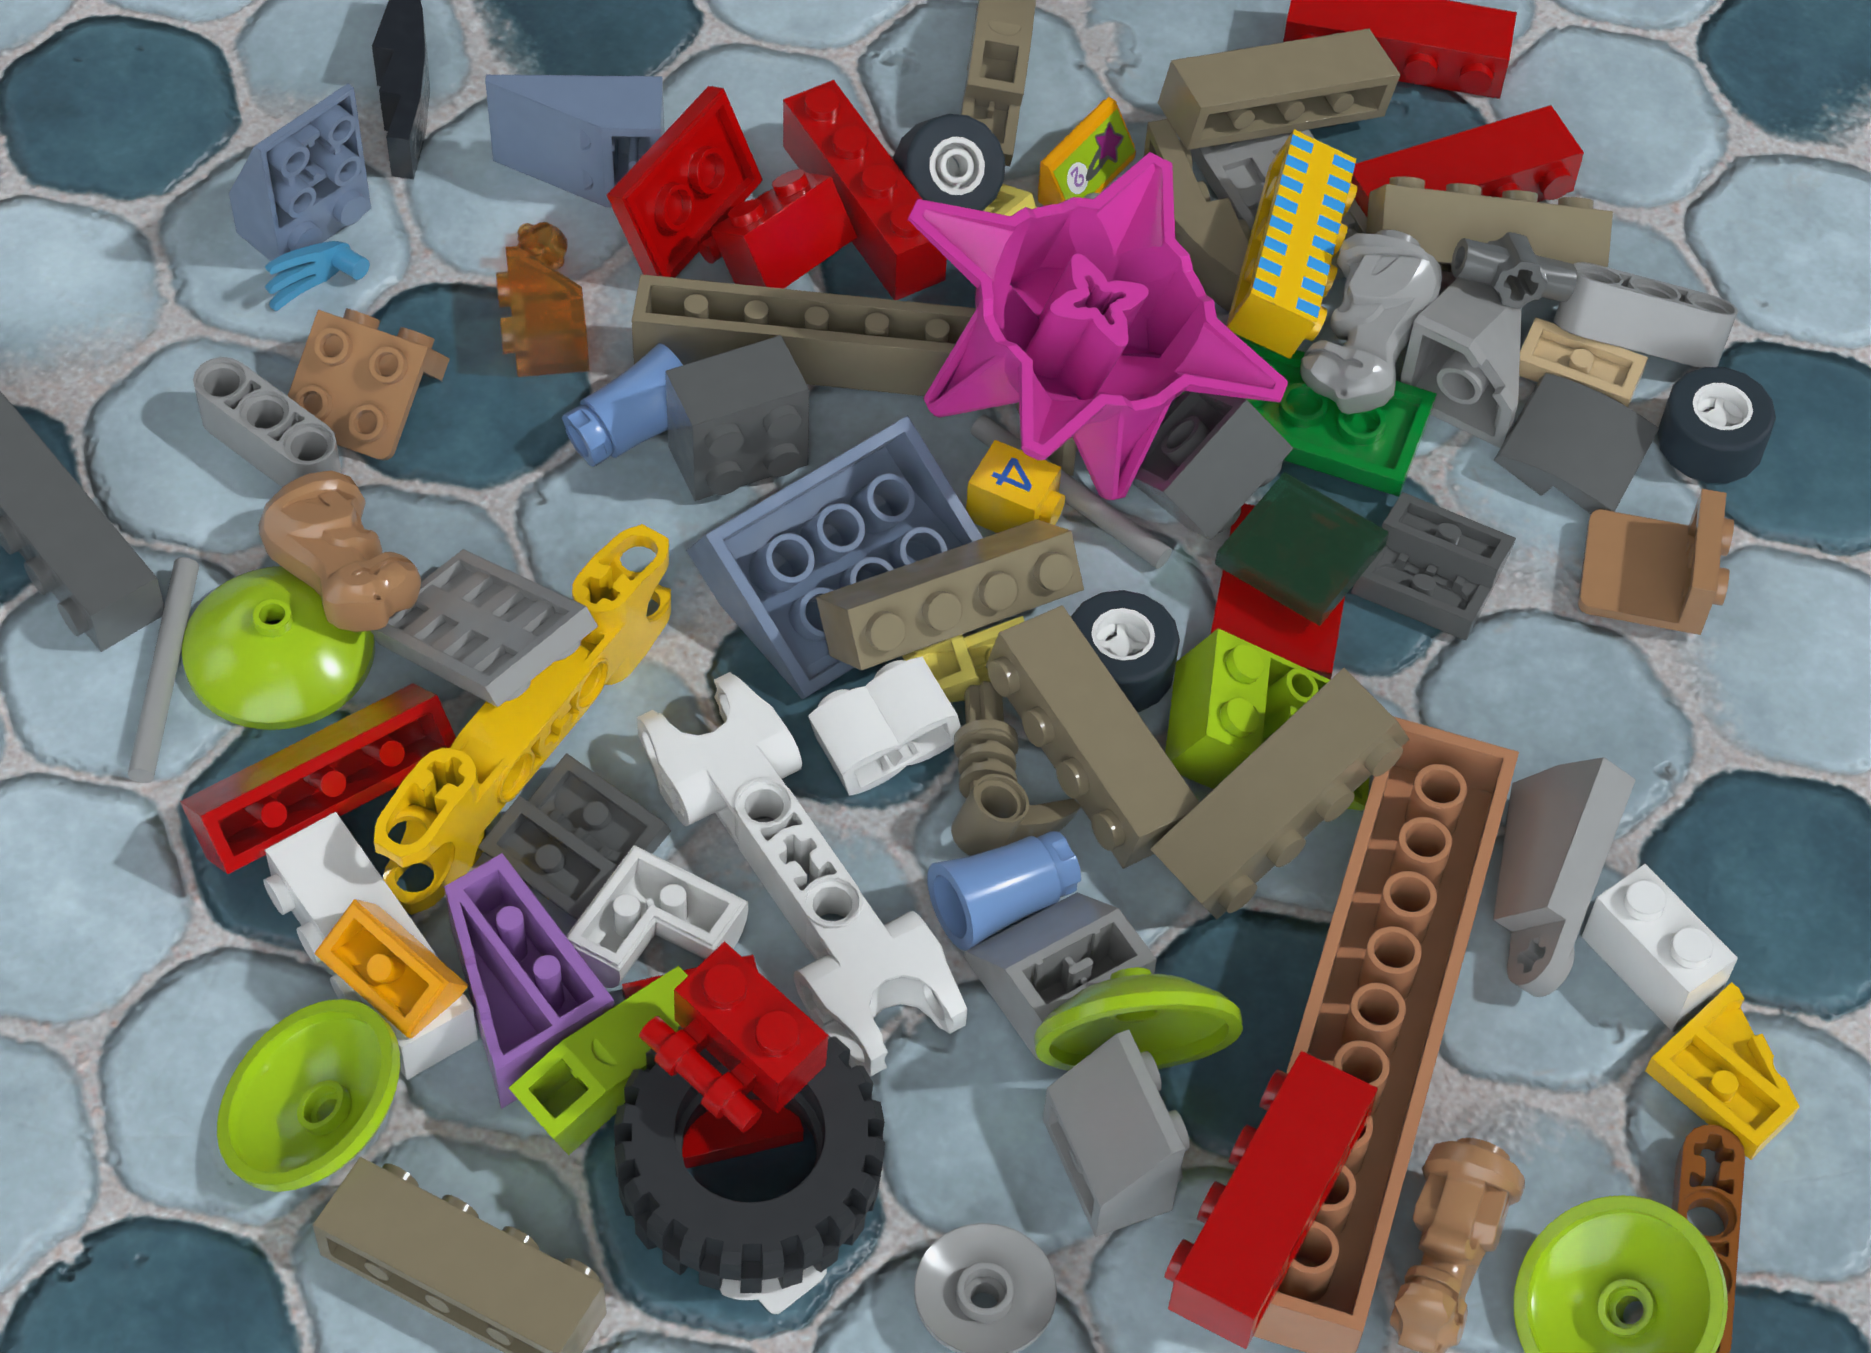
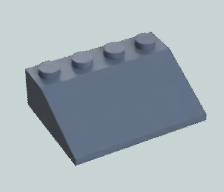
[686,415,983,700]

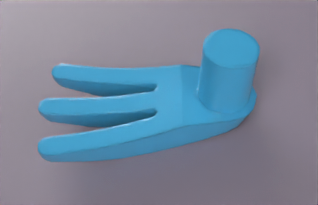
[265,241,370,311]

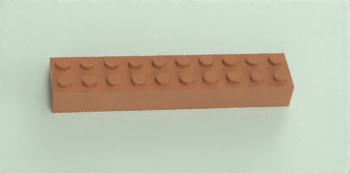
[1254,716,1519,1353]

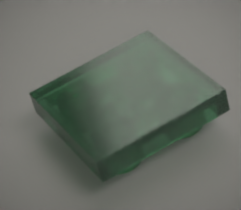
[1215,472,1389,626]

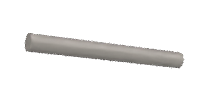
[971,414,1172,569]
[128,557,199,783]

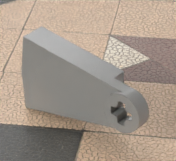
[1493,757,1636,997]

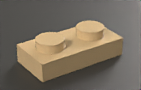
[1519,317,1648,407]

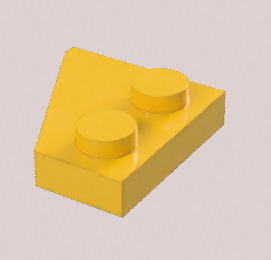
[1645,982,1800,1160]

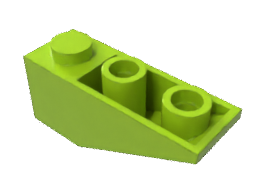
[509,965,688,1155]

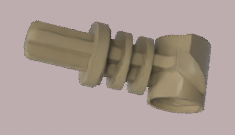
[951,681,1081,856]

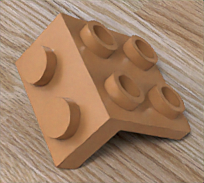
[288,308,450,461]
[1578,489,1734,635]

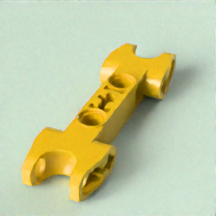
[374,524,671,915]

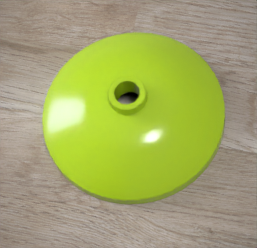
[182,566,375,730]
[1034,967,1243,1071]
[217,999,400,1192]
[1514,1195,1728,1353]

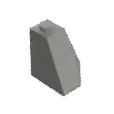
[1400,278,1521,448]

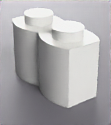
[808,657,961,796]

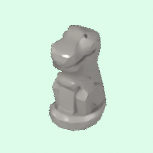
[1300,230,1442,414]

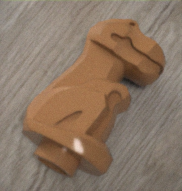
[258,470,421,632]
[1390,1138,1525,1353]

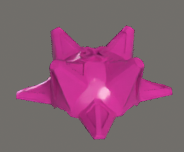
[908,152,1288,500]

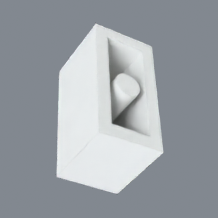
[1582,864,1738,1031]

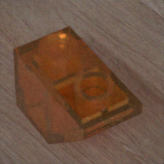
[496,246,590,377]

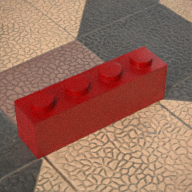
[1283,0,1517,99]
[783,80,947,300]
[1351,105,1584,217]
[180,683,456,874]
[1164,1051,1378,1349]

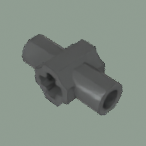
[1451,232,1577,309]

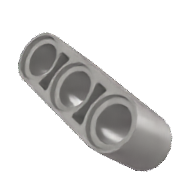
[1553,262,1738,368]
[193,357,342,487]

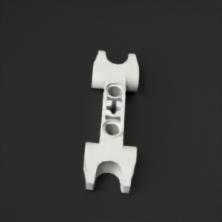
[637,672,967,1077]

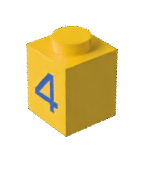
[966,440,1065,533]

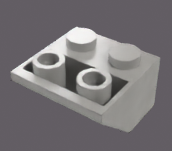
[965,892,1157,1060]
[1043,1030,1189,1237]

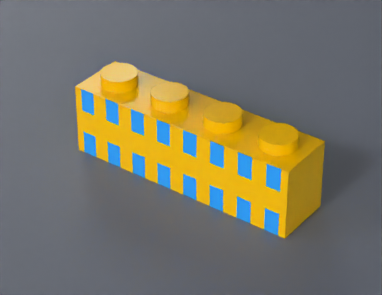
[1226,129,1357,359]

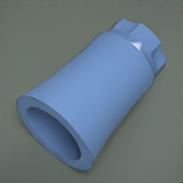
[562,343,683,467]
[927,831,1081,951]

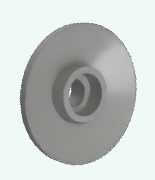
[914,1223,1057,1353]

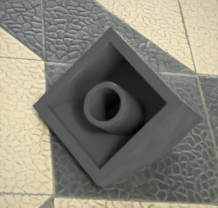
[1132,391,1293,540]

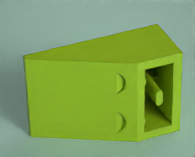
[1165,628,1370,811]

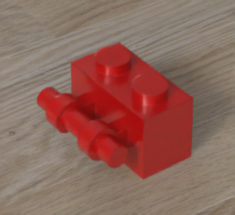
[699,169,857,289]
[639,941,829,1133]

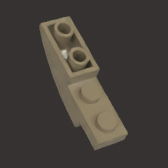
[961,0,1036,167]
[1143,119,1251,312]

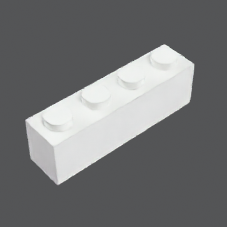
[263,812,478,1080]

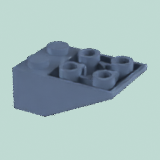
[485,74,665,207]
[229,83,371,261]

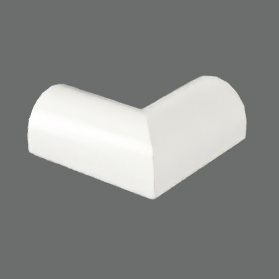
[566,845,748,988]

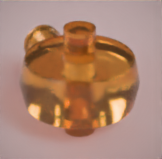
[515,222,568,278]

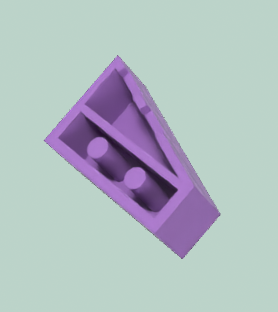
[444,853,614,1109]

